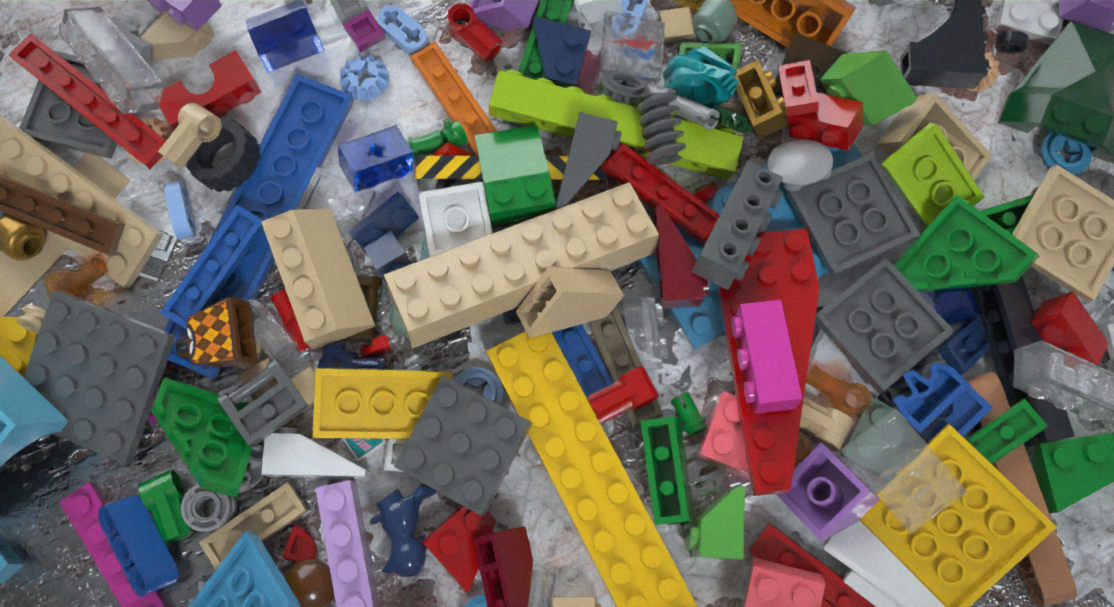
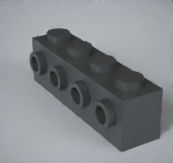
[692,161,783,290]

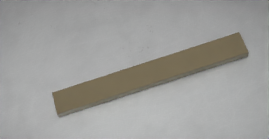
[553,186,664,429]

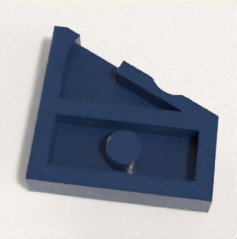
[533,17,591,88]

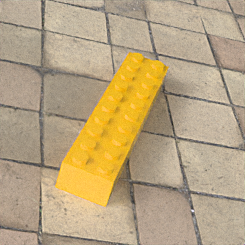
[486,331,698,607]

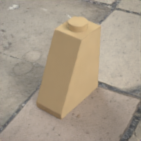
[516,266,624,337]

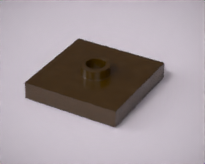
[772,33,848,97]

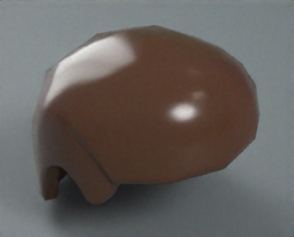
[284,559,335,607]

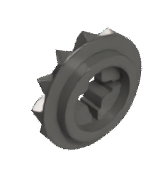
[599,72,650,105]

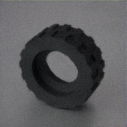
[186,118,260,192]

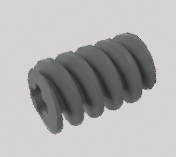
[637,92,686,165]

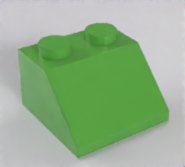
[820,50,918,126]
[685,486,745,560]

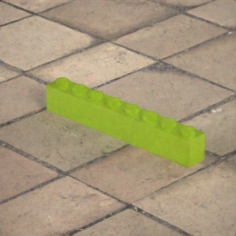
[489,70,744,181]

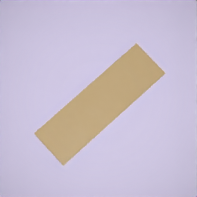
[0,153,130,317]

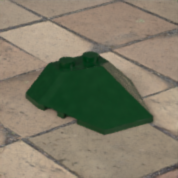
[998,20,1114,164]

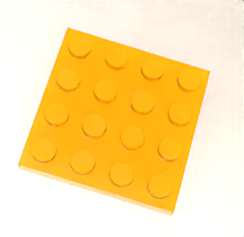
[859,424,1057,607]

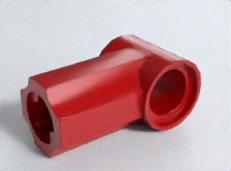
[447,3,503,63]
[587,366,660,424]

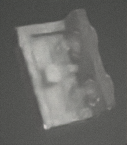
[624,297,669,371]

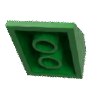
[475,125,555,226]

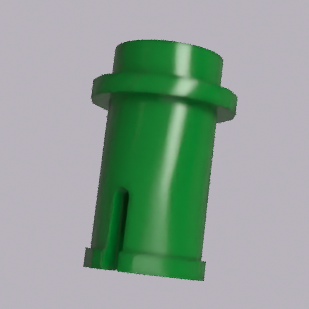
[403,130,444,160]
[670,392,707,437]

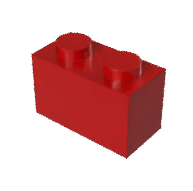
[788,93,863,151]
[1031,291,1109,374]

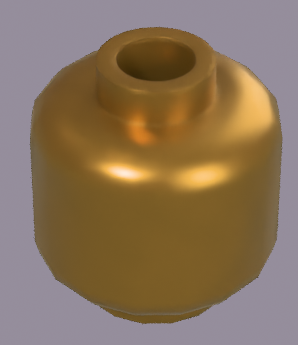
[0,215,46,261]

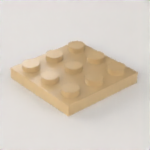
[1012,165,1114,302]

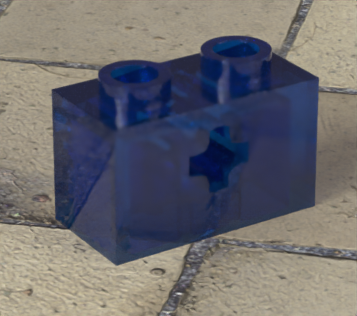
[338,125,413,192]

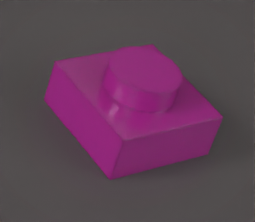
[343,9,386,53]

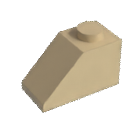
[140,12,214,60]

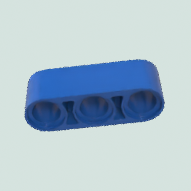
[98,495,178,597]

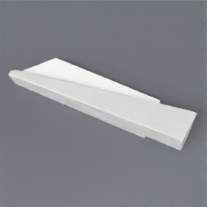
[823,520,945,607]

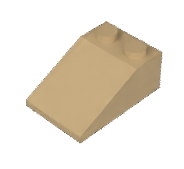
[877,93,992,181]

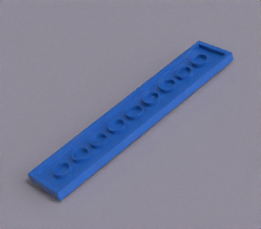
[163,74,354,380]

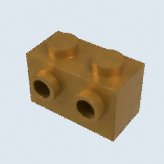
[734,59,788,139]

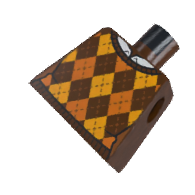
[175,297,258,368]

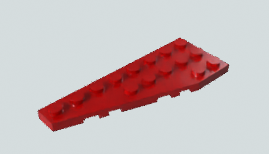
[717,228,819,496]

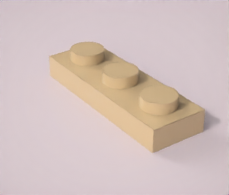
[199,482,308,570]

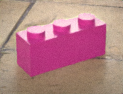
[731,300,802,414]

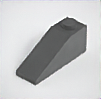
[555,112,622,210]

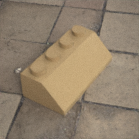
[261,209,376,350]

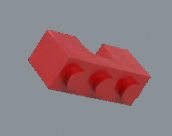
[152,50,262,130]

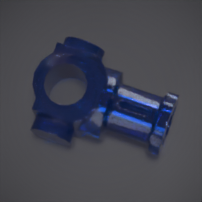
[932,287,980,325]
[318,344,386,370]

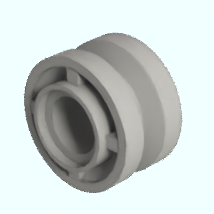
[181,484,237,533]

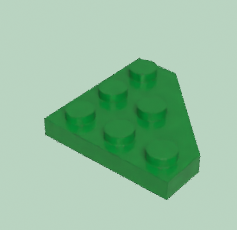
[893,195,1040,292]
[151,377,252,498]

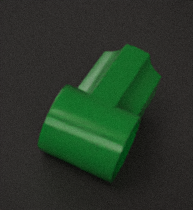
[138,469,194,544]

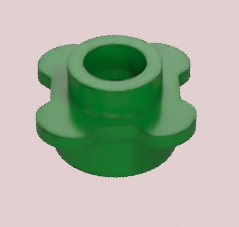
[440,119,467,147]

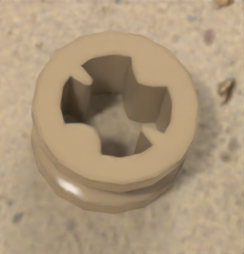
[17,305,46,334]

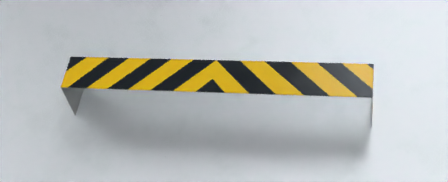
[416,156,608,191]

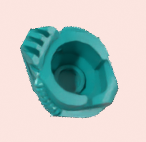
[663,46,739,107]

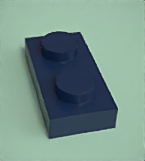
[349,191,419,256]
[937,315,990,375]

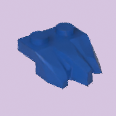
[893,363,993,442]

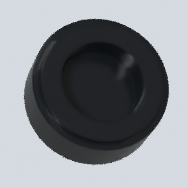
[995,31,1029,54]

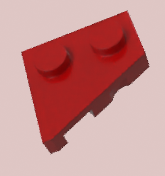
[422,505,497,593]

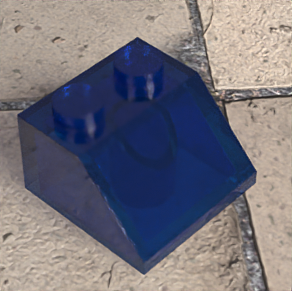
[246,0,324,73]

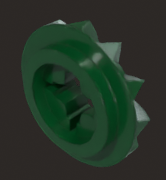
[706,103,752,134]

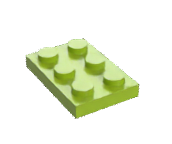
[880,123,985,229]

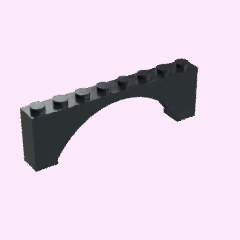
[900,0,989,89]

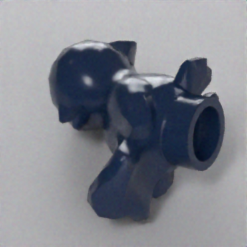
[369,484,437,578]

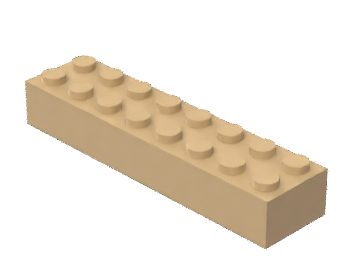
[384,182,659,349]

